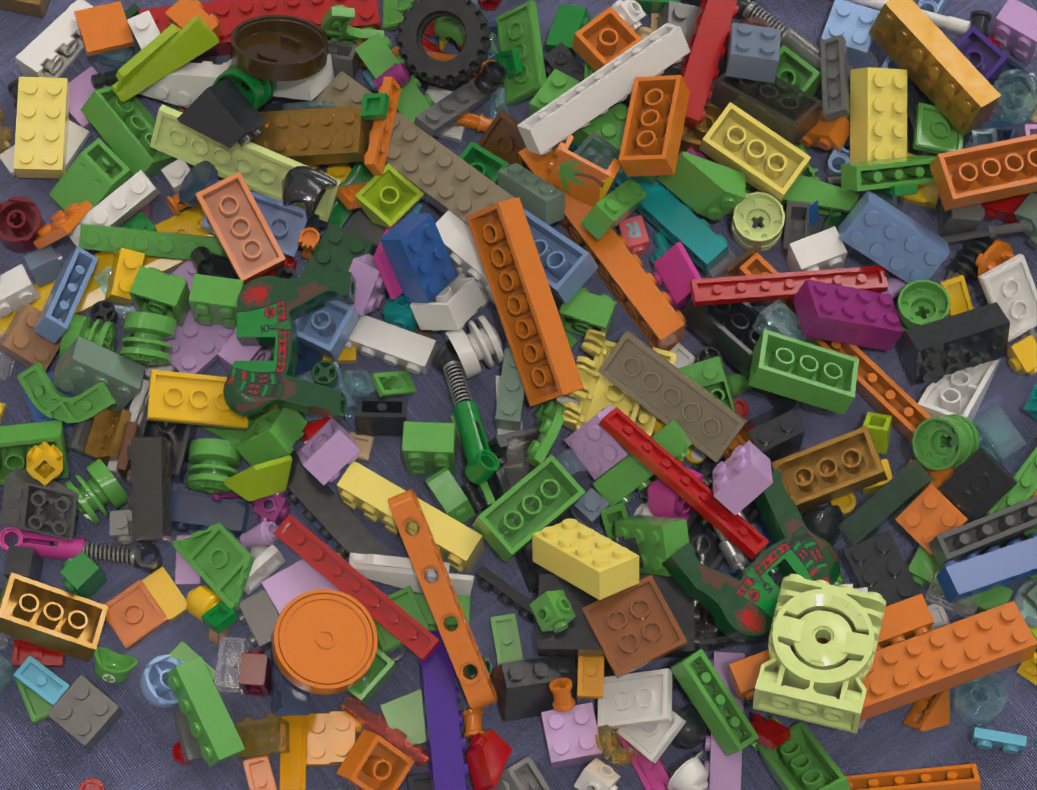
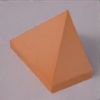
[903,689,950,732]

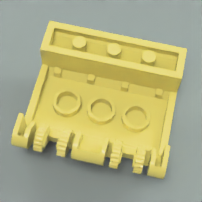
[561,329,677,437]

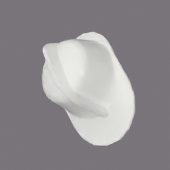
[667,751,709,790]

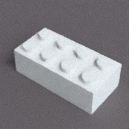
[436,210,496,305]

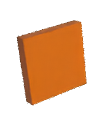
[74,1,134,56]
[104,580,169,650]

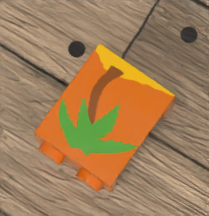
[546,135,621,206]

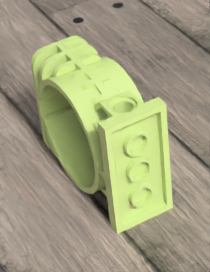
[753,574,886,733]

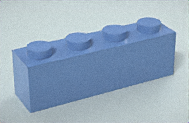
[33,246,98,344]

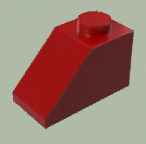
[466,729,512,790]

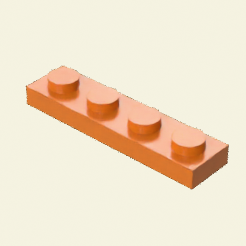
[364,77,401,175]

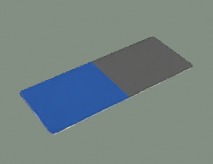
[808,200,819,236]

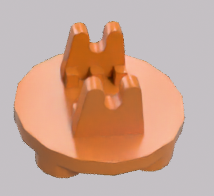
[976,239,1015,285]

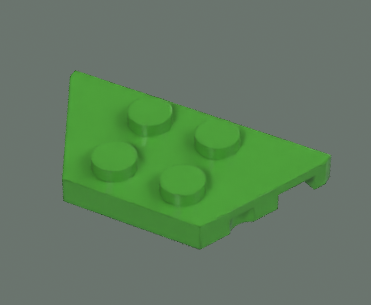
[171,523,255,611]

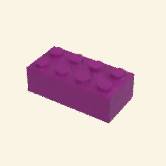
[792,279,904,351]

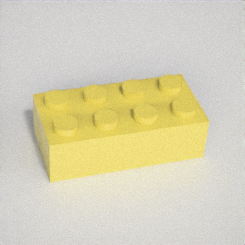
[850,67,907,163]
[13,77,71,179]
[699,102,811,203]
[532,518,639,600]

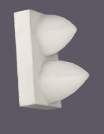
[244,544,286,595]

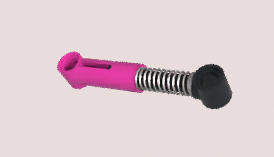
[0,526,163,574]

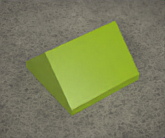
[355,163,424,229]
[224,455,292,502]

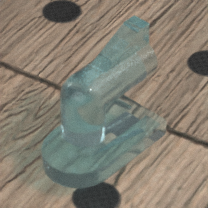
[489,87,508,119]

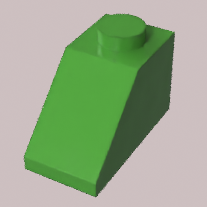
[425,467,476,523]

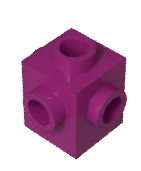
[252,492,291,525]

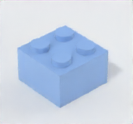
[821,0,880,65]

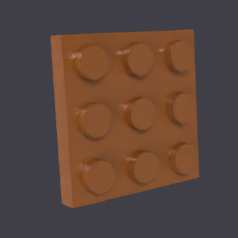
[582,575,688,679]

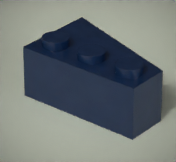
[271,635,310,716]

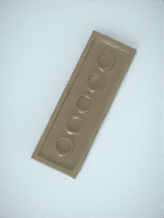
[598,331,748,463]

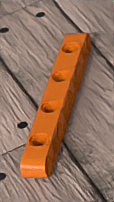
[388,489,498,711]

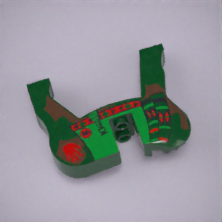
[223,272,356,423]
[662,468,840,642]

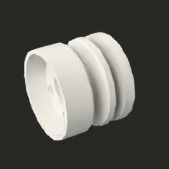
[444,315,504,379]

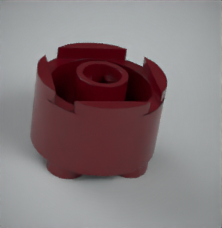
[0,196,46,252]

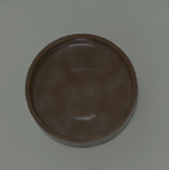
[230,15,328,81]

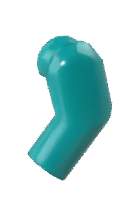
[650,232,671,265]

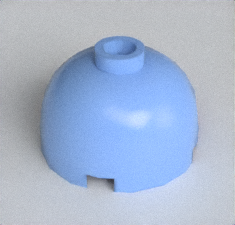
[140,654,185,708]

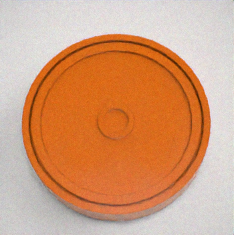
[272,589,378,695]

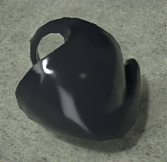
[282,166,337,219]
[802,505,844,546]

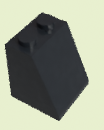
[177,78,267,148]
[740,407,805,464]

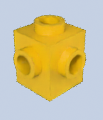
[26,441,63,486]

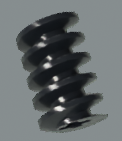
[948,236,995,285]

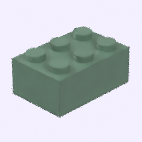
[52,336,145,411]

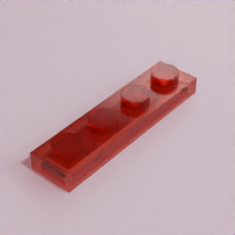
[339,695,430,769]

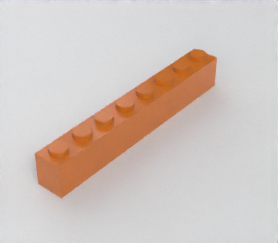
[727,594,934,700]

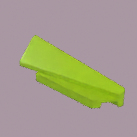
[111,15,219,102]

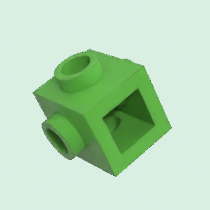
[530,590,576,633]

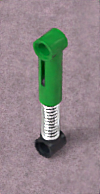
[433,339,500,485]

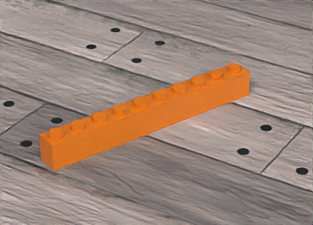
[738,252,932,443]

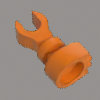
[298,227,320,260]

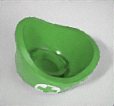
[94,647,138,684]

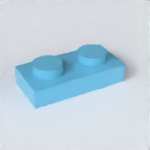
[13,656,70,707]
[970,727,1027,754]

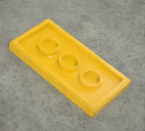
[147,369,248,430]

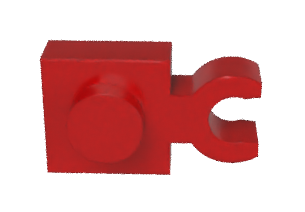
[749,713,791,750]

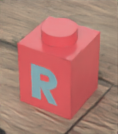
[618,215,650,256]

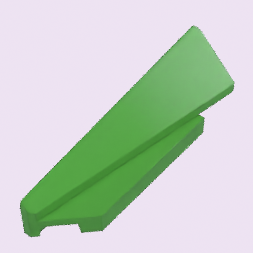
[745,175,859,217]

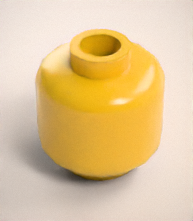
[186,585,224,622]

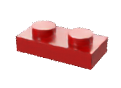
[12,640,65,668]

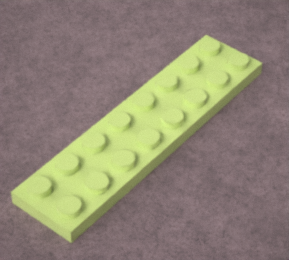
[150,104,342,222]

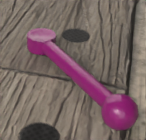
[211,492,243,500]

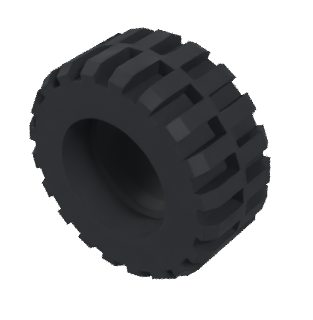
[396,0,492,86]

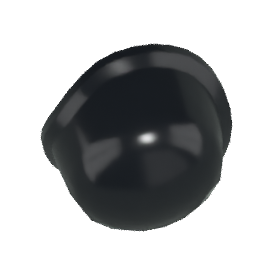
[672,706,707,750]

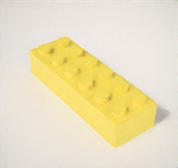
[337,461,484,574]

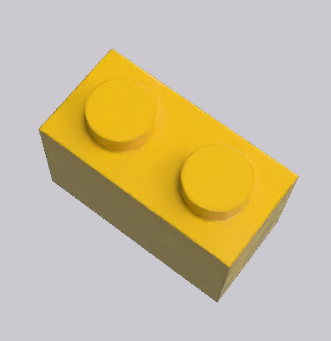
[105,248,145,306]

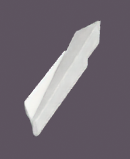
[349,553,474,596]

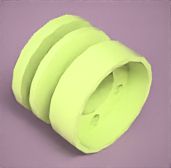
[731,192,785,253]

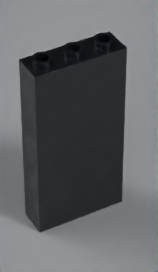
[538,574,700,658]

